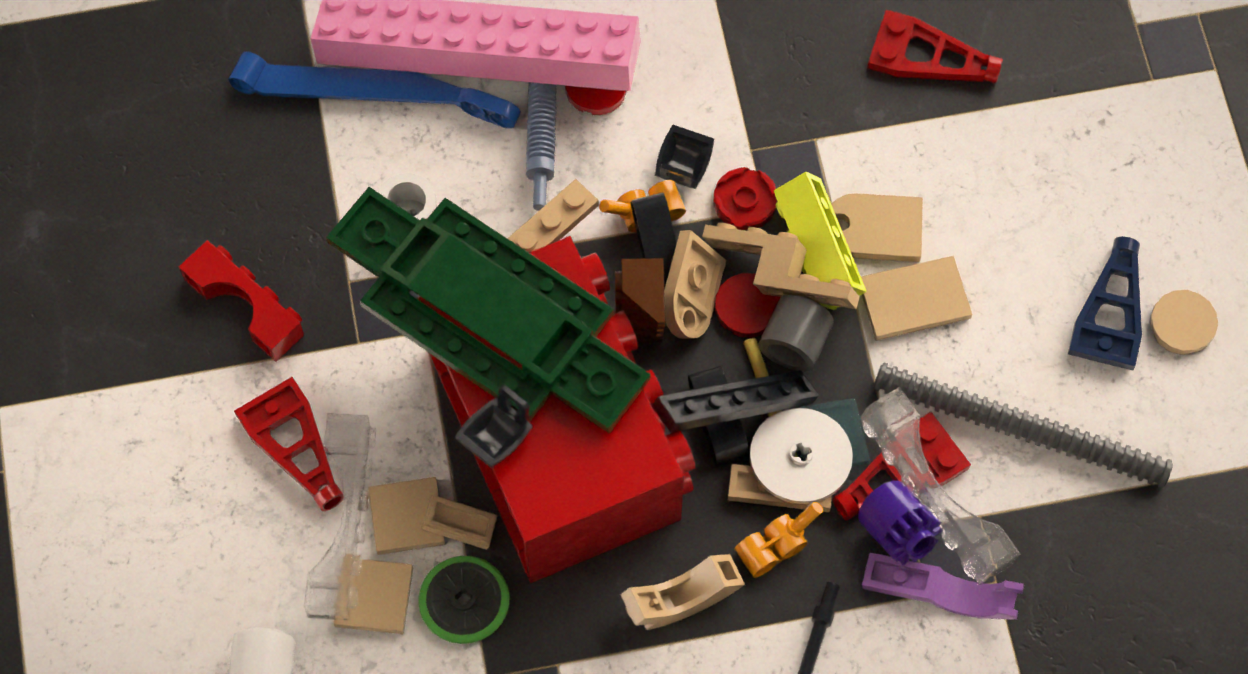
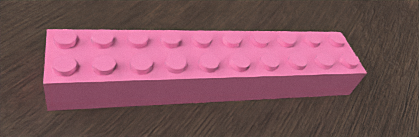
[311,0,641,91]

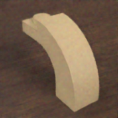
[620,554,745,630]

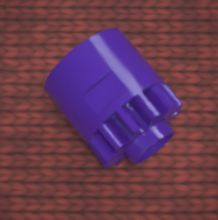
[858,481,942,565]

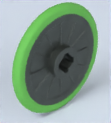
[419,556,509,644]

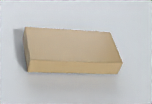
[422,494,498,550]

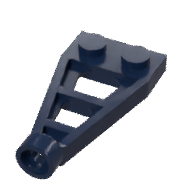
[1068,236,1142,371]

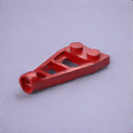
[867,10,1003,84]
[234,377,345,511]
[832,412,971,520]

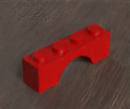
[179,240,304,362]

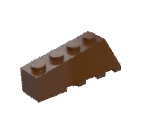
[615,258,665,343]

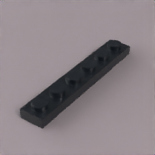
[652,370,819,432]

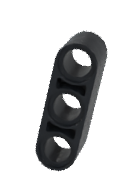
[631,193,677,290]
[688,366,749,465]

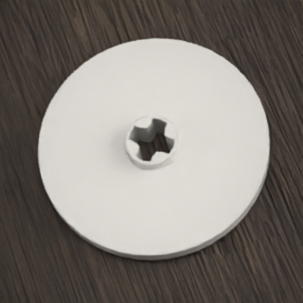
[750,408,852,504]

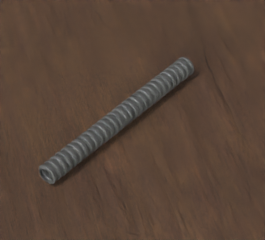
[874,362,1173,488]

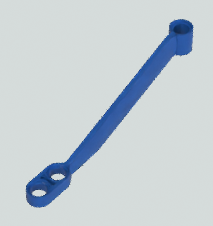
[228,52,521,129]

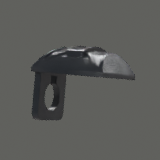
[655,124,715,189]
[455,385,533,468]

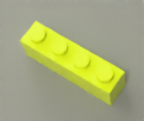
[773,172,867,310]

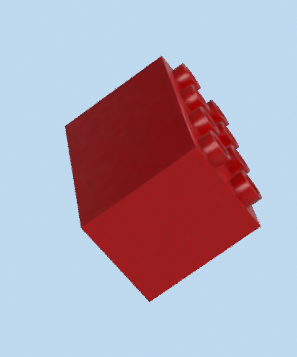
[417,236,695,584]

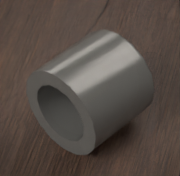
[758,294,834,372]

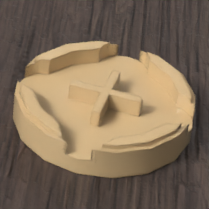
[1150,290,1218,355]

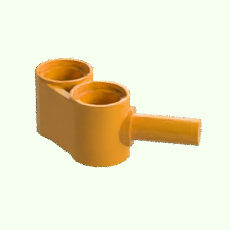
[599,180,686,232]
[735,502,823,578]

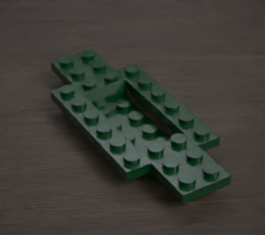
[326,186,651,433]

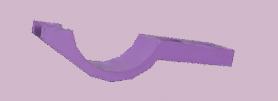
[862,553,1024,620]

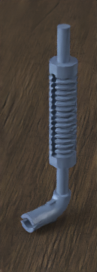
[526,82,556,211]

